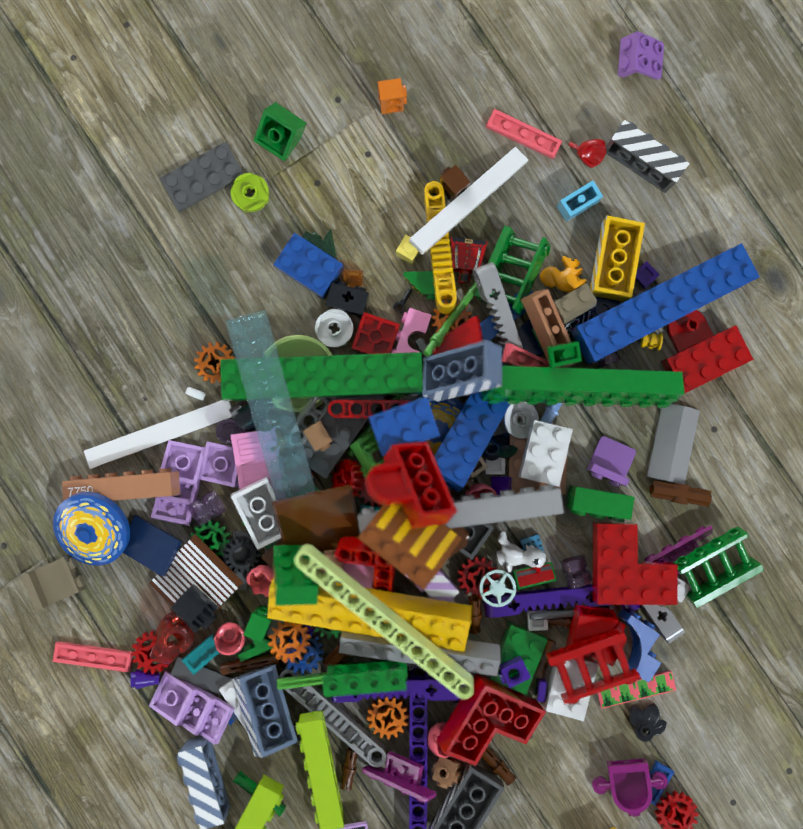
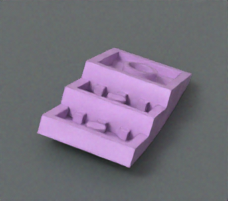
[151,440,205,526]
[199,442,286,488]
[149,671,235,745]

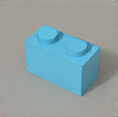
[556,181,603,222]

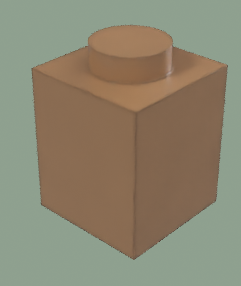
[303,420,333,452]

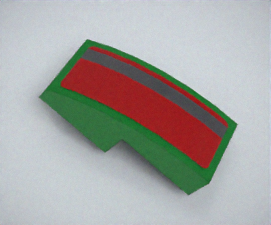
[512,562,557,590]

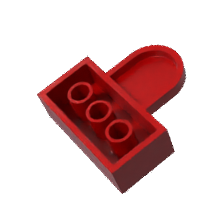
[661,310,754,393]
[365,441,457,529]

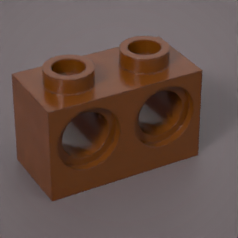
[440,164,471,202]

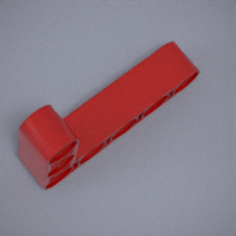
[327,399,424,442]
[334,536,395,592]

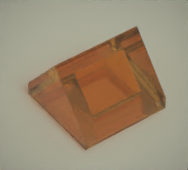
[343,269,364,287]

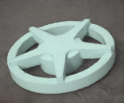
[479,570,516,607]

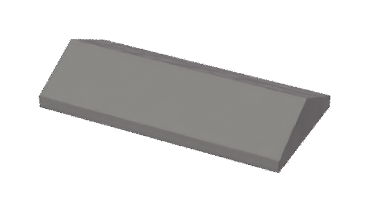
[646,404,700,485]

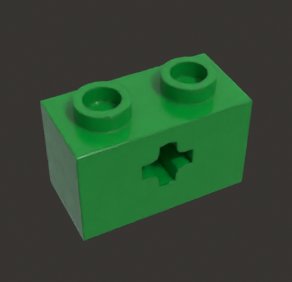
[243,605,273,643]

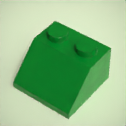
[253,102,307,162]

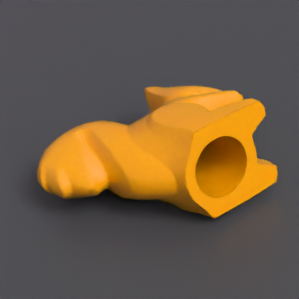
[540,256,587,293]

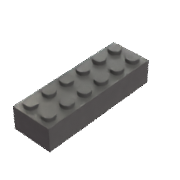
[294,395,386,479]

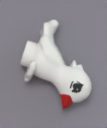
[497,530,546,573]

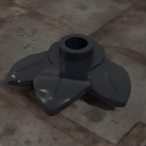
[482,433,518,461]
[629,703,667,742]

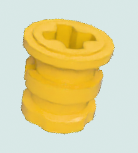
[640,332,663,351]

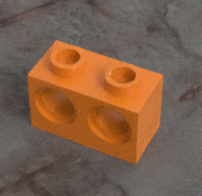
[378,78,407,115]

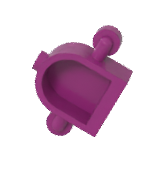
[592,758,668,817]

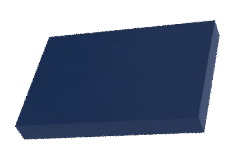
[123,515,182,576]

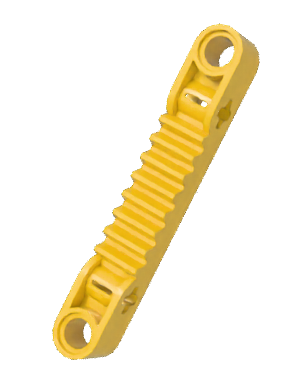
[424,181,457,314]

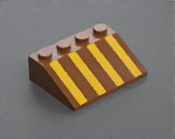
[358,504,462,590]

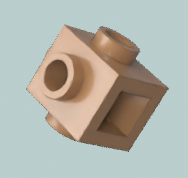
[432,757,462,789]

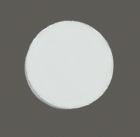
[185,387,206,400]

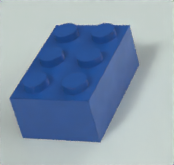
[273,232,344,300]
[368,396,440,456]

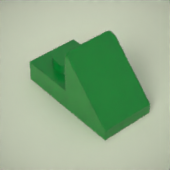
[547,341,582,368]
[238,636,279,662]

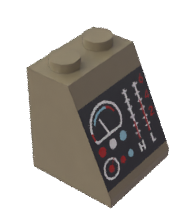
[554,283,597,339]

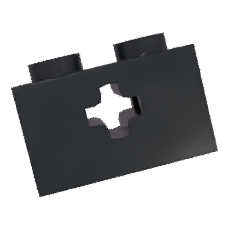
[326,281,369,317]

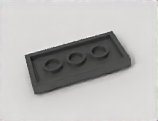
[160,142,244,213]

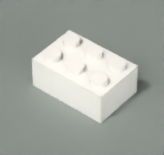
[518,420,573,487]
[231,476,281,550]
[542,649,599,721]

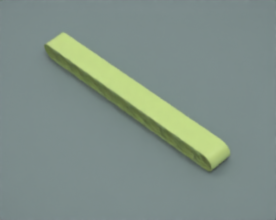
[295,544,474,699]

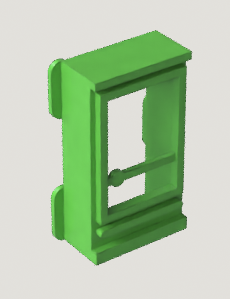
[350,431,385,479]

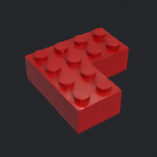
[593,522,678,605]
[436,673,546,766]

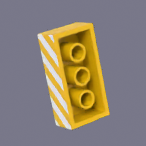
[590,215,645,302]

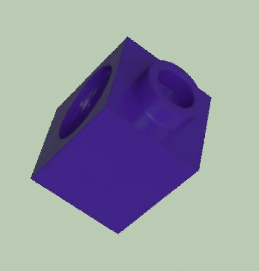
[498,655,531,688]

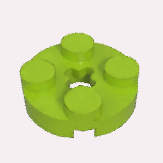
[230,173,270,213]

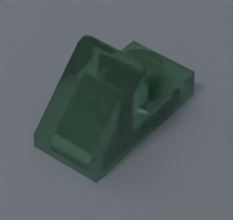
[302,229,338,260]

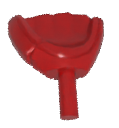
[568,139,606,168]

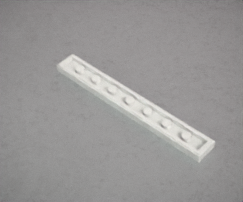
[409,147,528,255]
[84,400,232,469]

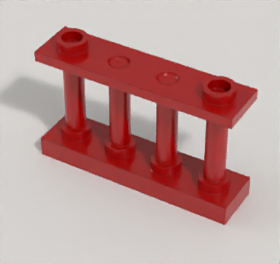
[545,627,641,704]

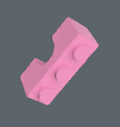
[391,308,431,353]

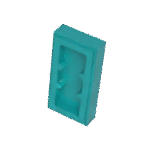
[181,634,219,675]

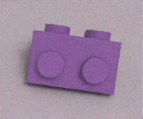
[618,31,664,80]
[586,436,636,488]

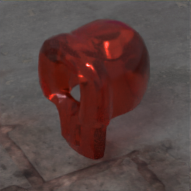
[150,612,194,664]

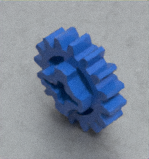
[283,633,324,675]

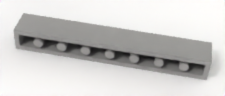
[339,631,500,676]

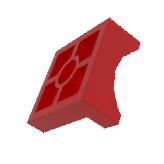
[352,312,400,354]

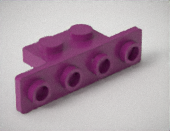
[644,525,713,574]
[362,751,437,802]

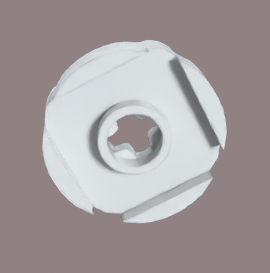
[315,309,354,348]

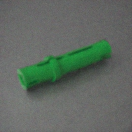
[233,771,286,817]

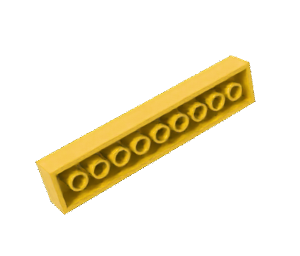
[267,578,472,652]

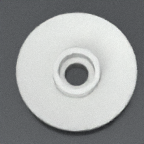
[504,402,539,439]

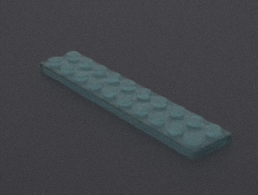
[225,310,316,501]

